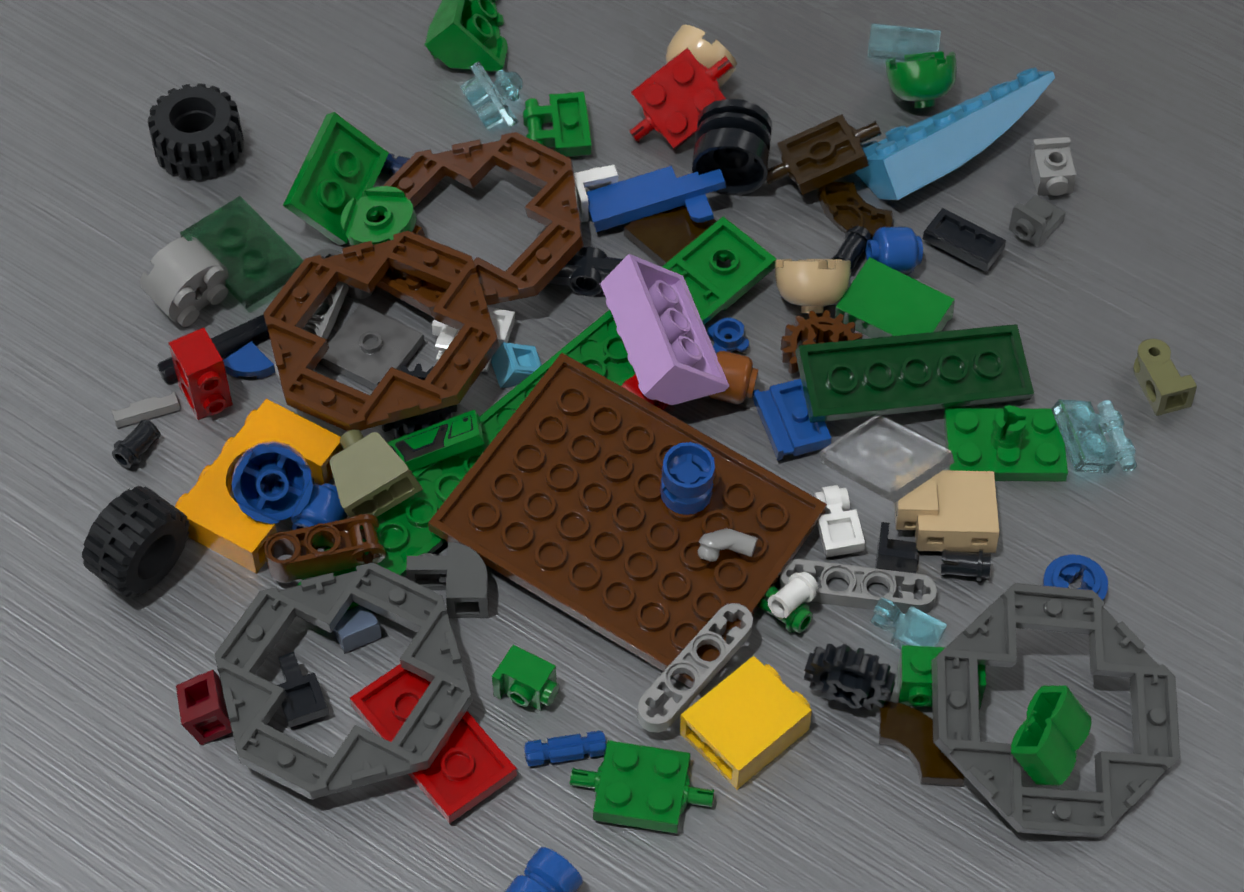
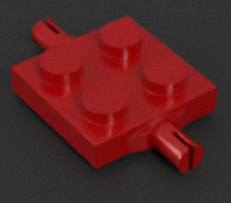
[629,48,734,150]

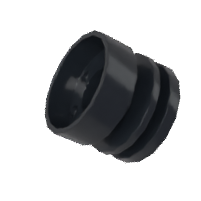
[692,99,772,196]

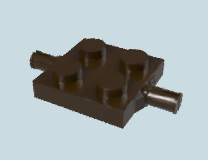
[766,114,882,195]

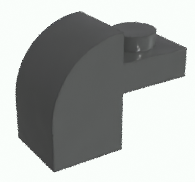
[406,542,489,618]

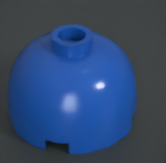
[232,441,313,524]

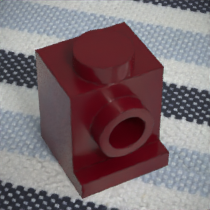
[176,670,232,745]

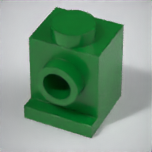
[492,645,559,711]

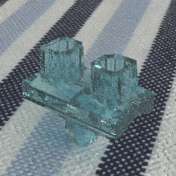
[460,61,523,129]

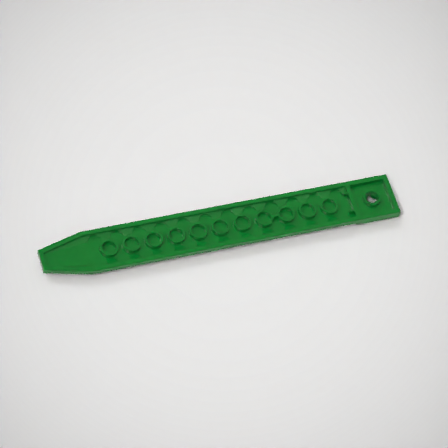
[297,216,777,627]

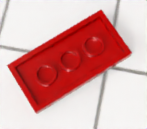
[350,664,517,824]

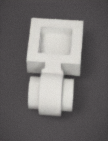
[814,485,865,558]

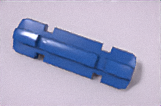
[524,730,607,766]

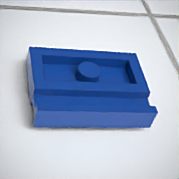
[753,379,832,460]

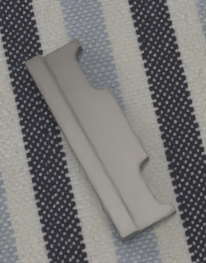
[111,391,180,428]

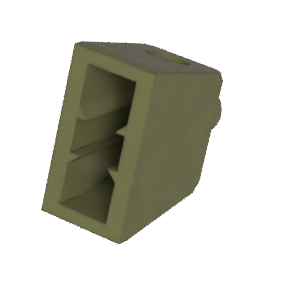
[329,430,423,518]

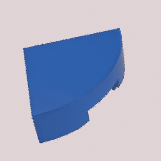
[223,342,275,379]

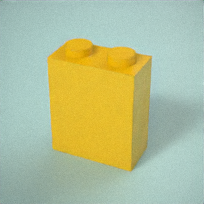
[680,656,812,790]

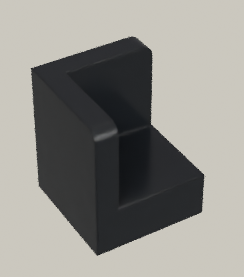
[875,522,919,573]

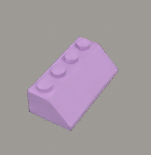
[600,254,729,405]

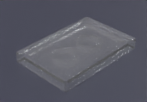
[819,415,954,503]

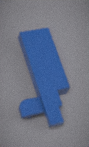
[586,166,726,232]

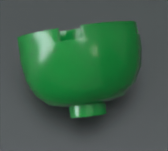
[885,51,957,108]

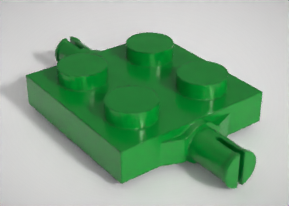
[570,740,715,833]

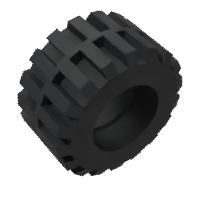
[148,83,243,180]
[82,486,190,598]

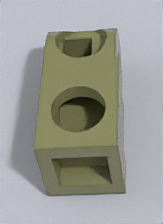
[1133,338,1197,416]

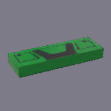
[387,409,484,472]

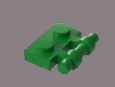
[522,92,592,157]

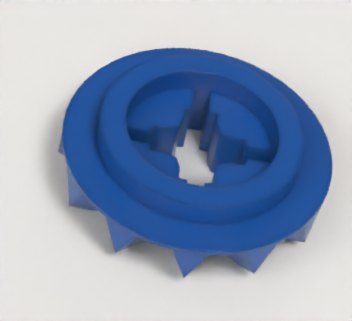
[1043,554,1108,601]

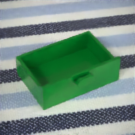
[835,257,955,338]

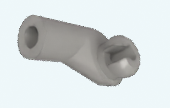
[697,528,758,562]

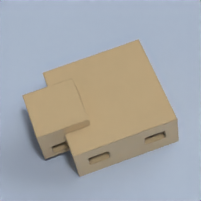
[894,470,999,553]

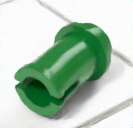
[759,586,813,633]

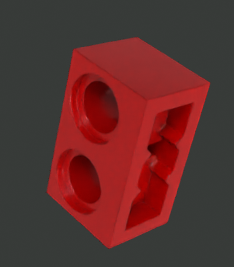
[168,327,233,420]

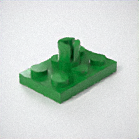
[283,112,389,245]
[943,405,1068,482]

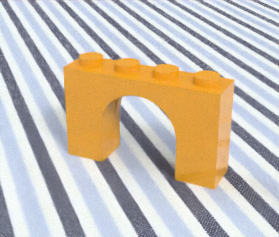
[175,398,344,574]

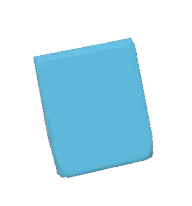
[491,342,542,388]

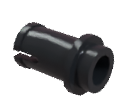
[832,226,872,273]
[112,419,161,468]
[941,549,991,581]

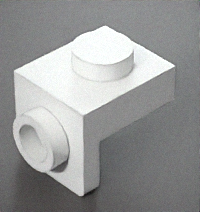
[574,165,618,223]

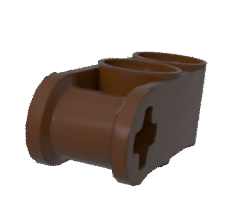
[264,514,386,583]

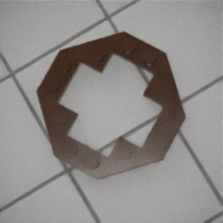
[372,132,584,317]
[263,231,499,431]

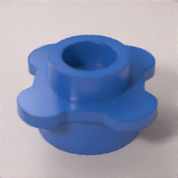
[708,318,749,353]

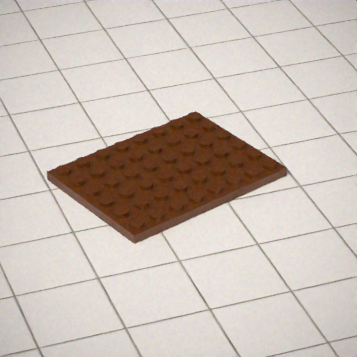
[428,353,827,688]

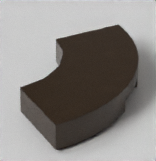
[817,182,893,240]
[879,701,964,786]

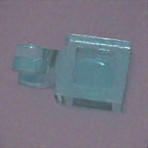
[871,597,947,649]

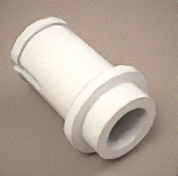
[768,572,818,619]

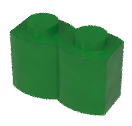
[1011,685,1092,785]

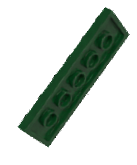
[795,324,1034,423]

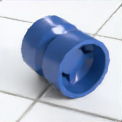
[660,442,715,515]
[504,847,583,892]

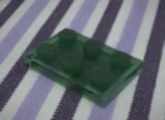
[180,196,304,309]

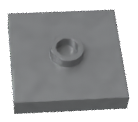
[319,303,424,390]

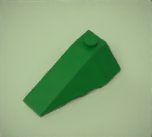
[424,0,508,71]

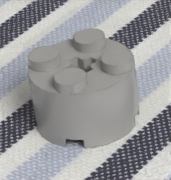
[140,236,229,327]

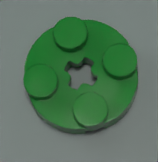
[341,186,416,246]

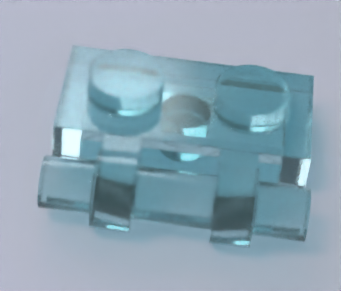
[1051,399,1137,473]

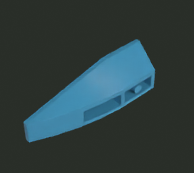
[855,68,1055,200]

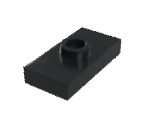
[923,208,1006,272]

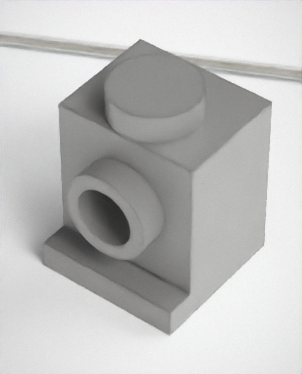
[1029,137,1077,196]

